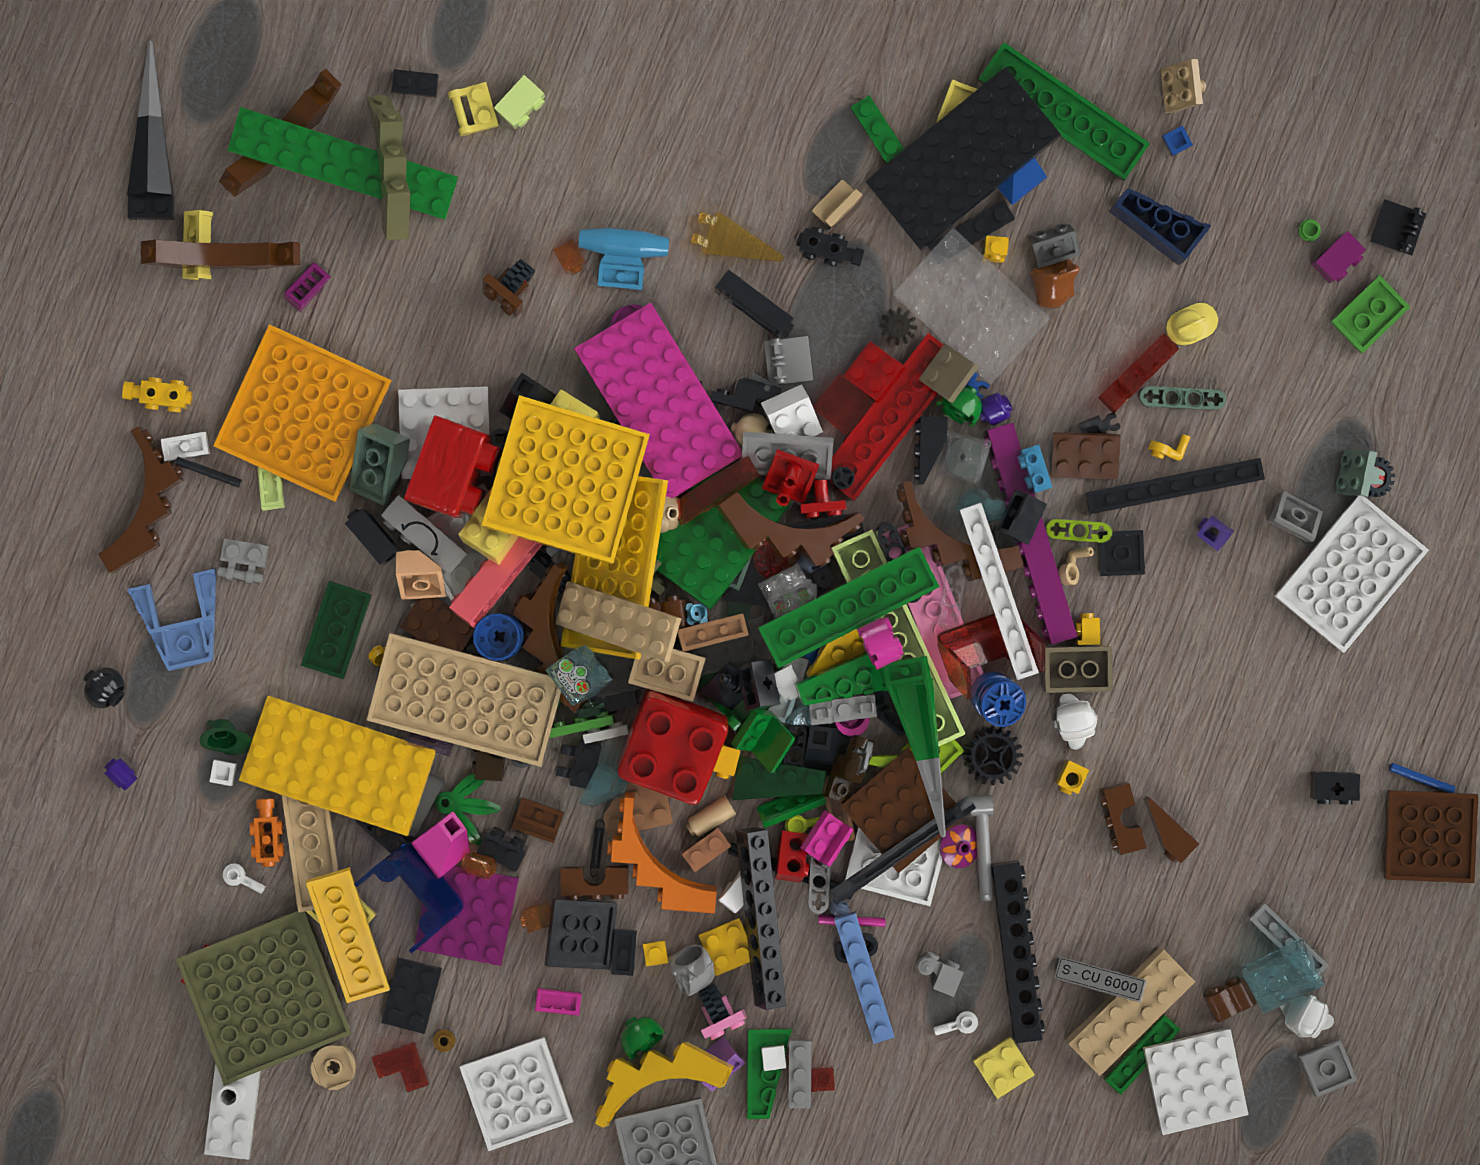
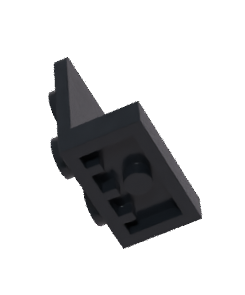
[477,827,529,871]

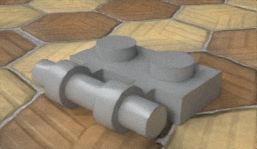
[218,538,269,584]

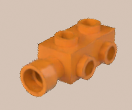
[250,798,285,867]

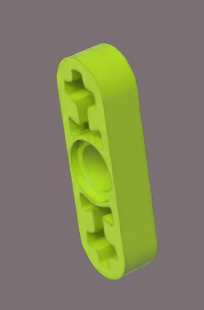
[1046,519,1112,543]

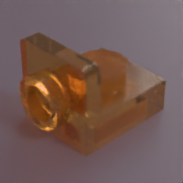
[553,239,586,275]

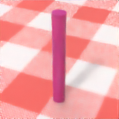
[818,915,885,927]

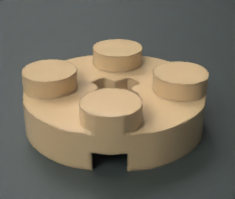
[311,1044,357,1090]

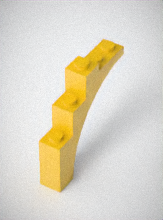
[595,1042,734,1128]

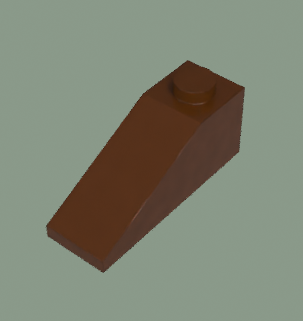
[1144,797,1199,863]

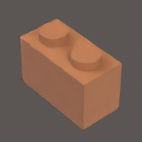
[682,826,731,872]

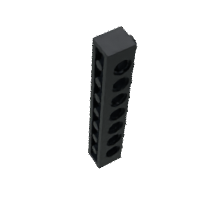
[736,827,786,1010]
[991,860,1045,1043]

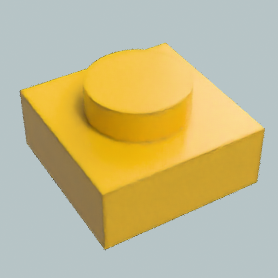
[643,940,668,966]

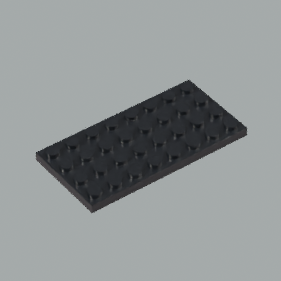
[865,67,1061,250]

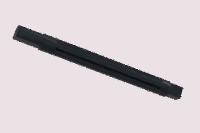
[829,796,976,904]

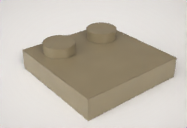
[919,343,978,403]

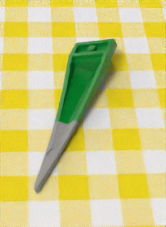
[883,656,946,838]

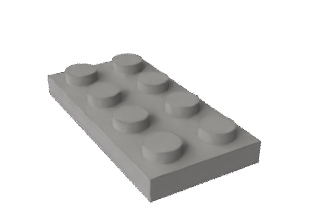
[741,432,834,480]

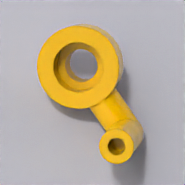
[1148,434,1190,461]

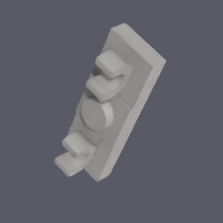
[808,694,877,725]

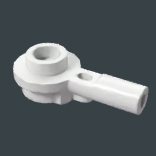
[223,863,266,894]
[934,1011,978,1036]

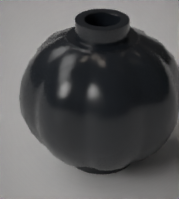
[84,668,125,709]

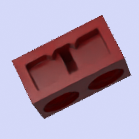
[774,830,809,883]

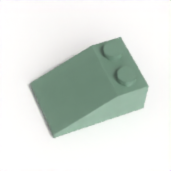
[349,423,410,506]

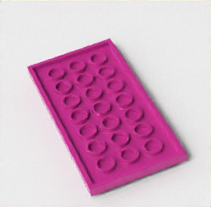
[574,303,742,499]

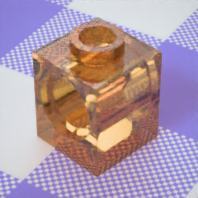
[519,901,551,933]

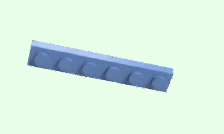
[834,911,895,1044]

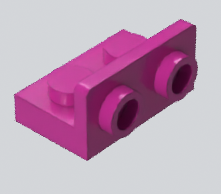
[800,810,853,867]

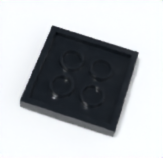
[544,898,618,970]

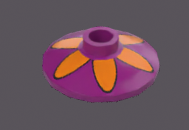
[939,824,977,868]

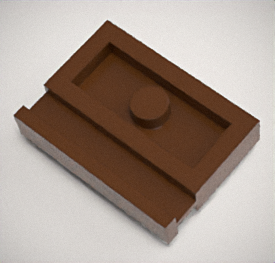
[511,797,564,843]

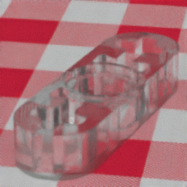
[938,566,966,630]

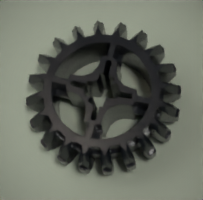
[962,725,1023,786]

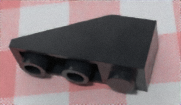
[914,417,948,485]

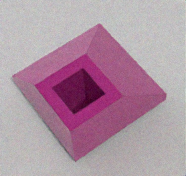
[411,811,470,879]

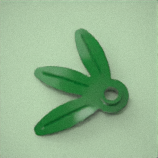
[435,774,501,846]

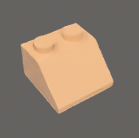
[396,550,446,600]

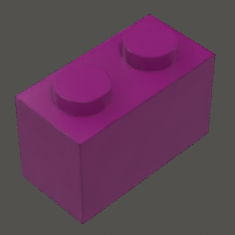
[1311,231,1366,283]

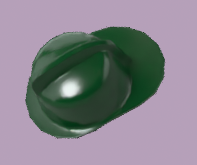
[199,719,252,755]

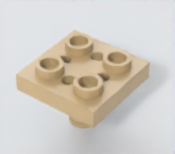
[1160,59,1206,113]

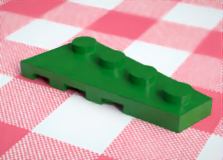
[794,652,888,706]
[746,1028,792,1119]

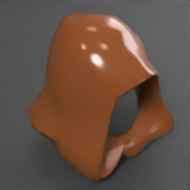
[1030,259,1080,309]

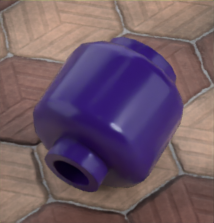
[980,393,1013,426]

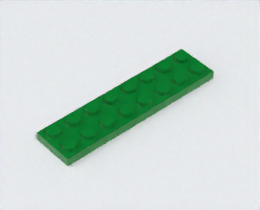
[978,42,1150,181]
[758,547,940,668]

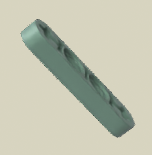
[1138,386,1226,410]

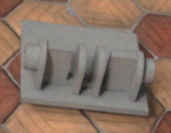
[764,336,813,384]

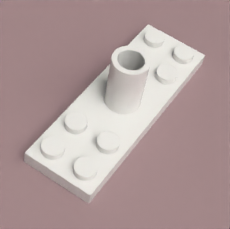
[204,1063,261,1160]

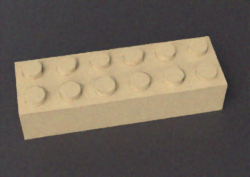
[1065,947,1195,1076]

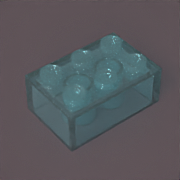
[1242,938,1325,1014]

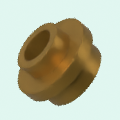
[433,1029,456,1052]

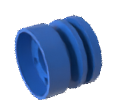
[473,613,525,661]
[970,671,1026,727]

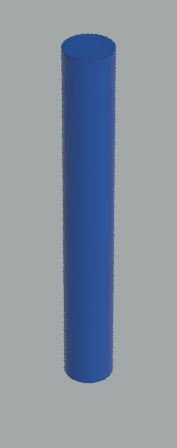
[1389,763,1455,793]

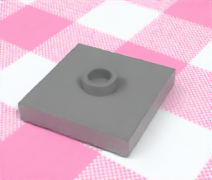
[1298,1038,1357,1098]

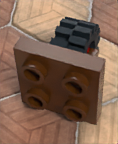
[482,259,535,317]

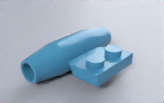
[579,228,669,290]

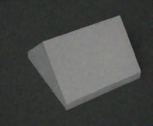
[1267,491,1323,542]

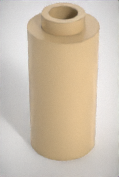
[686,795,737,837]

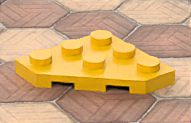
[806,629,866,678]

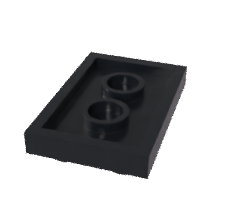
[381,957,442,1034]

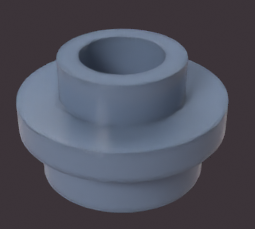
[829,900,850,917]

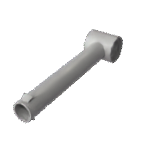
[969,795,993,901]

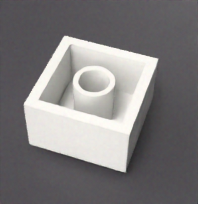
[761,384,823,436]

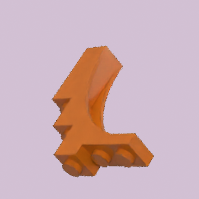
[607,792,717,913]

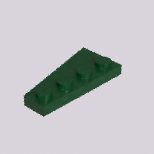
[732,756,827,801]

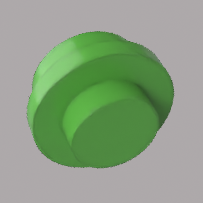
[1298,219,1321,242]

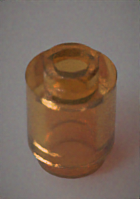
[462,852,497,880]

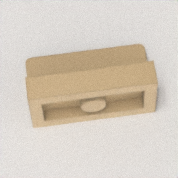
[812,180,862,230]

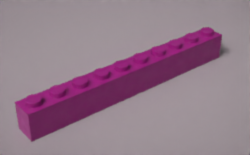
[983,423,1077,644]

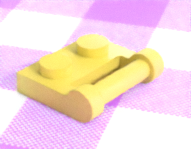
[448,82,499,136]

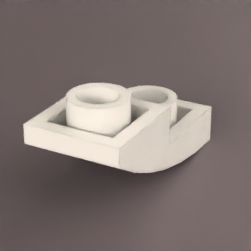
[718,871,744,913]

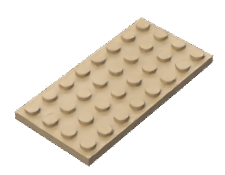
[367,633,563,767]

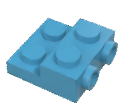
[1017,445,1053,494]

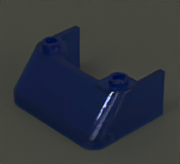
[354,842,464,954]

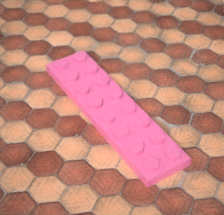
[882,524,984,699]

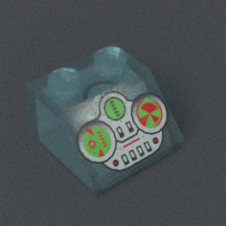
[545,645,612,706]

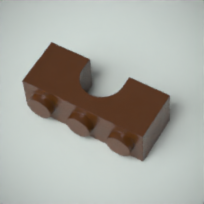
[1099,782,1147,855]
[560,866,629,900]

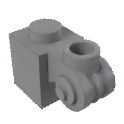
[917,951,964,997]

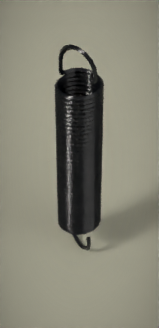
[590,820,605,877]

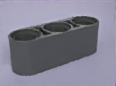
[409,773,445,838]

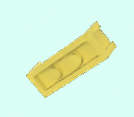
[182,210,213,280]

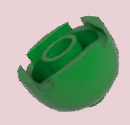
[936,385,982,427]
[620,1017,666,1060]

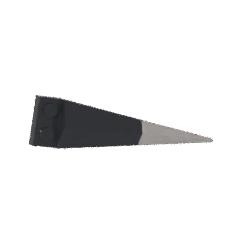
[127,40,174,220]

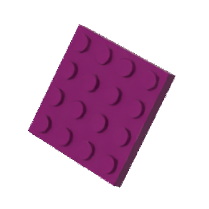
[414,865,519,966]

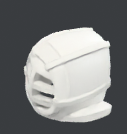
[1053,693,1098,750]
[1279,994,1334,1038]

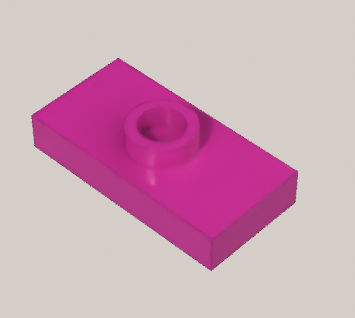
[535,988,582,1016]

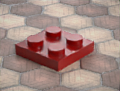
[843,341,906,403]

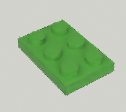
[1330,275,1410,354]

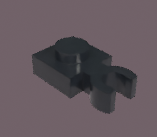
[1078,412,1121,434]

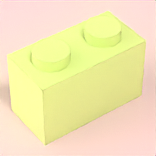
[494,75,545,130]

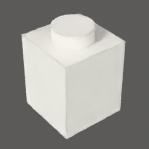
[774,664,799,701]

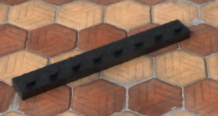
[1085,458,1265,515]

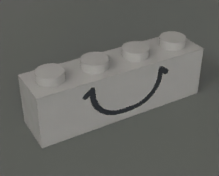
[381,495,468,574]

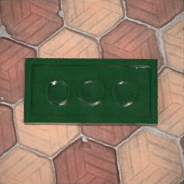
[301,581,372,679]

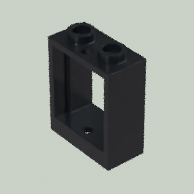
[345,509,402,565]

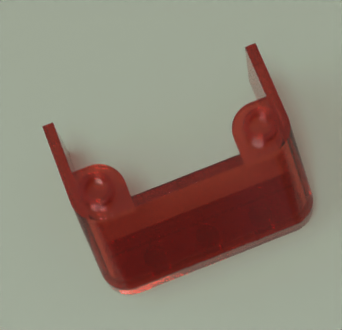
[937,613,1046,700]

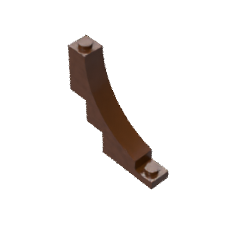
[219,69,342,197]
[140,239,300,270]

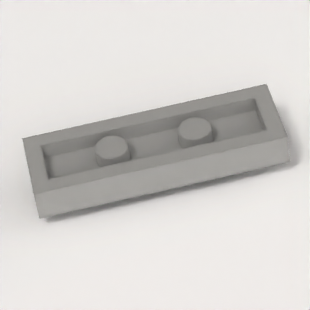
[788,1040,812,1109]

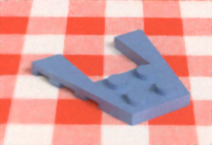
[127,569,217,671]

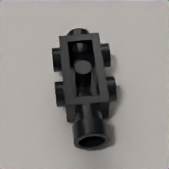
[796,226,865,267]

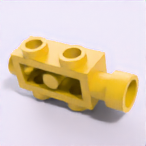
[122,377,193,413]

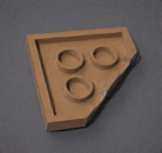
[603,781,673,837]

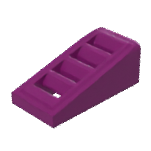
[284,262,331,312]

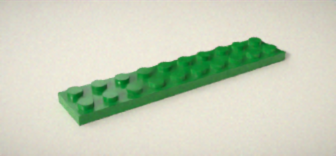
[227,107,458,220]

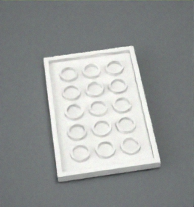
[1274,496,1429,653]

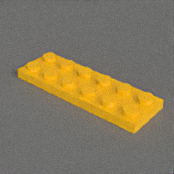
[306,867,390,1003]

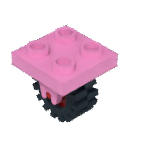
[699,983,747,1040]

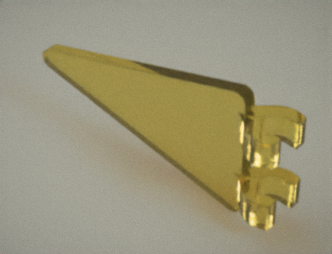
[690,212,784,262]

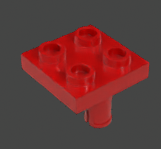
[762,449,819,506]
[799,480,846,518]

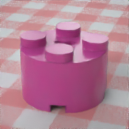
[857,617,904,670]

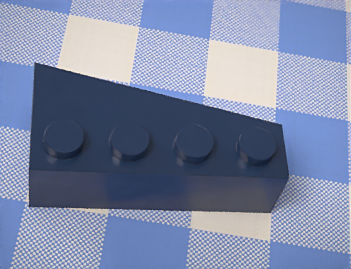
[1109,188,1211,266]

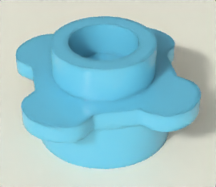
[685,603,708,625]

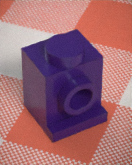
[1197,515,1234,551]

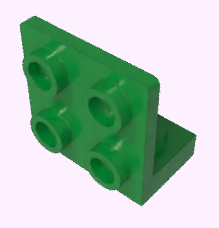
[731,710,795,773]

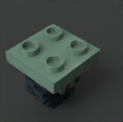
[1336,450,1395,497]

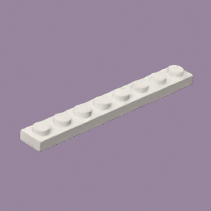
[960,502,1039,680]

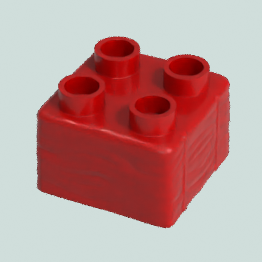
[404,415,501,518]
[617,689,728,805]

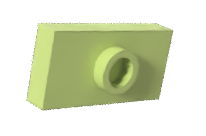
[257,467,285,511]

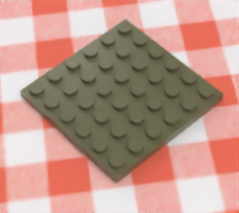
[176,911,352,1085]

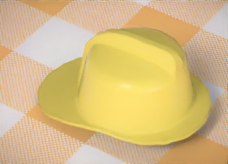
[1166,303,1218,346]

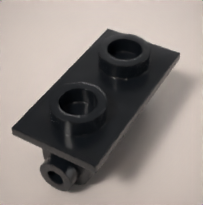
[527,550,571,593]

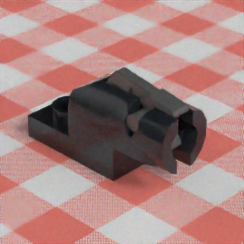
[710,374,782,413]

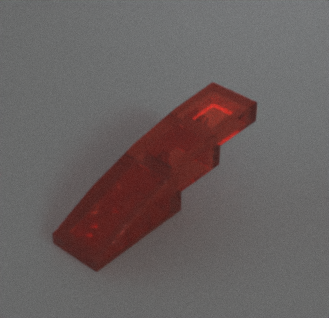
[1098,333,1179,412]
[677,456,760,525]

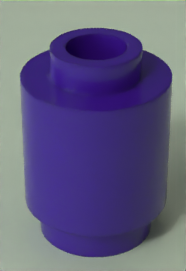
[104,758,138,791]

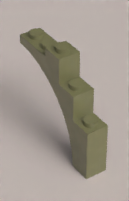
[367,95,410,240]

